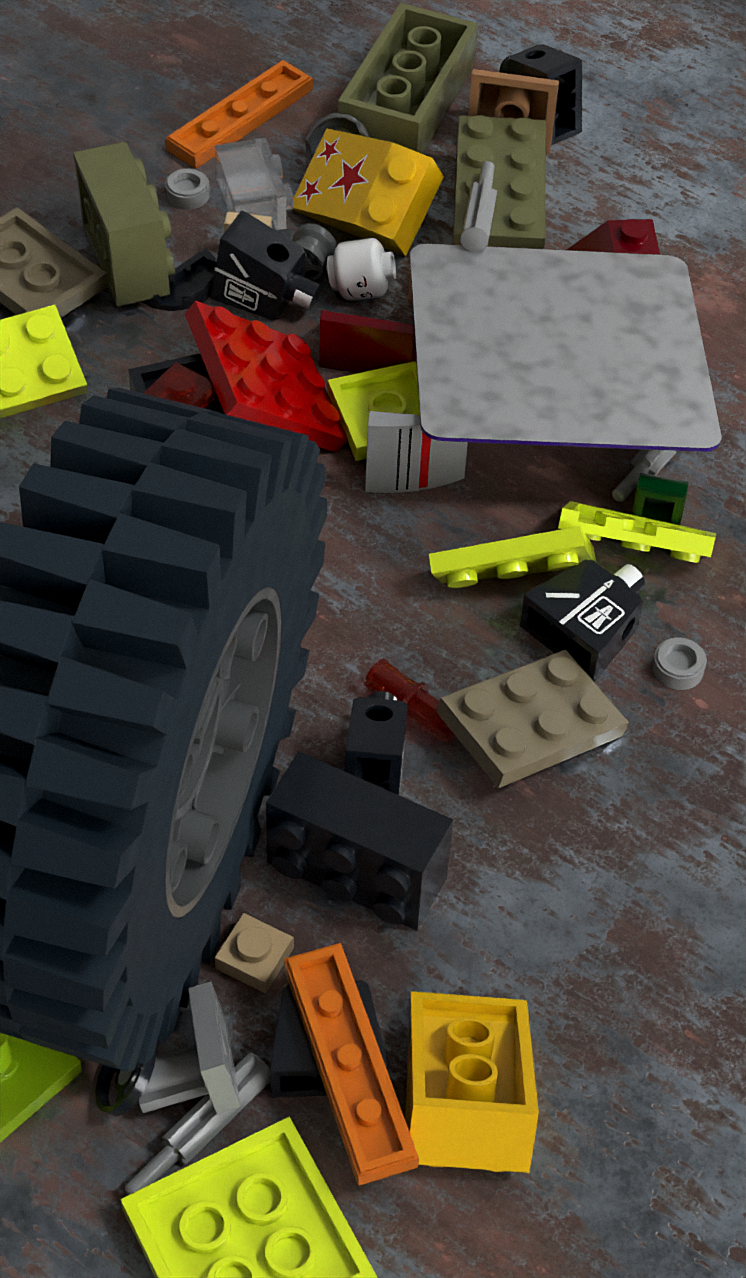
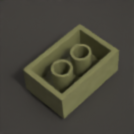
[73,142,175,306]

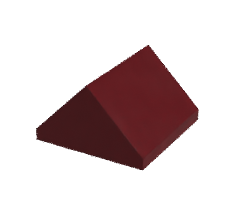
[319,310,416,373]

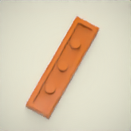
[165,60,313,169]
[284,943,419,1186]

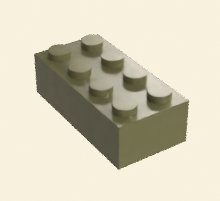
[338,2,478,154]
[452,115,546,249]

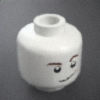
[327,238,396,301]

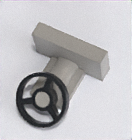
[95,982,241,1116]

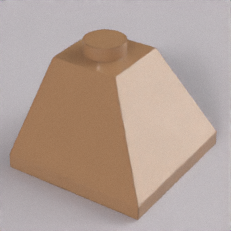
[468,69,559,155]

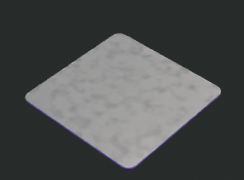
[410,244,722,452]

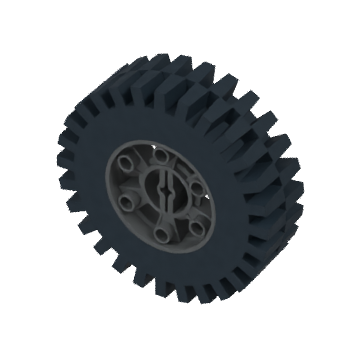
[0,387,327,1072]

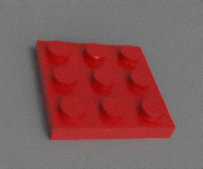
[185,300,348,453]

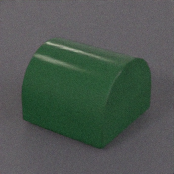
[632,473,689,525]

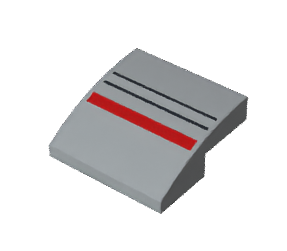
[365,411,468,493]

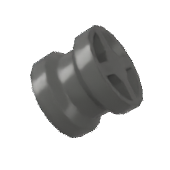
[292,223,337,281]

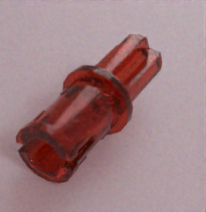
[364,658,455,741]

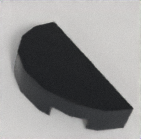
[140,248,216,311]

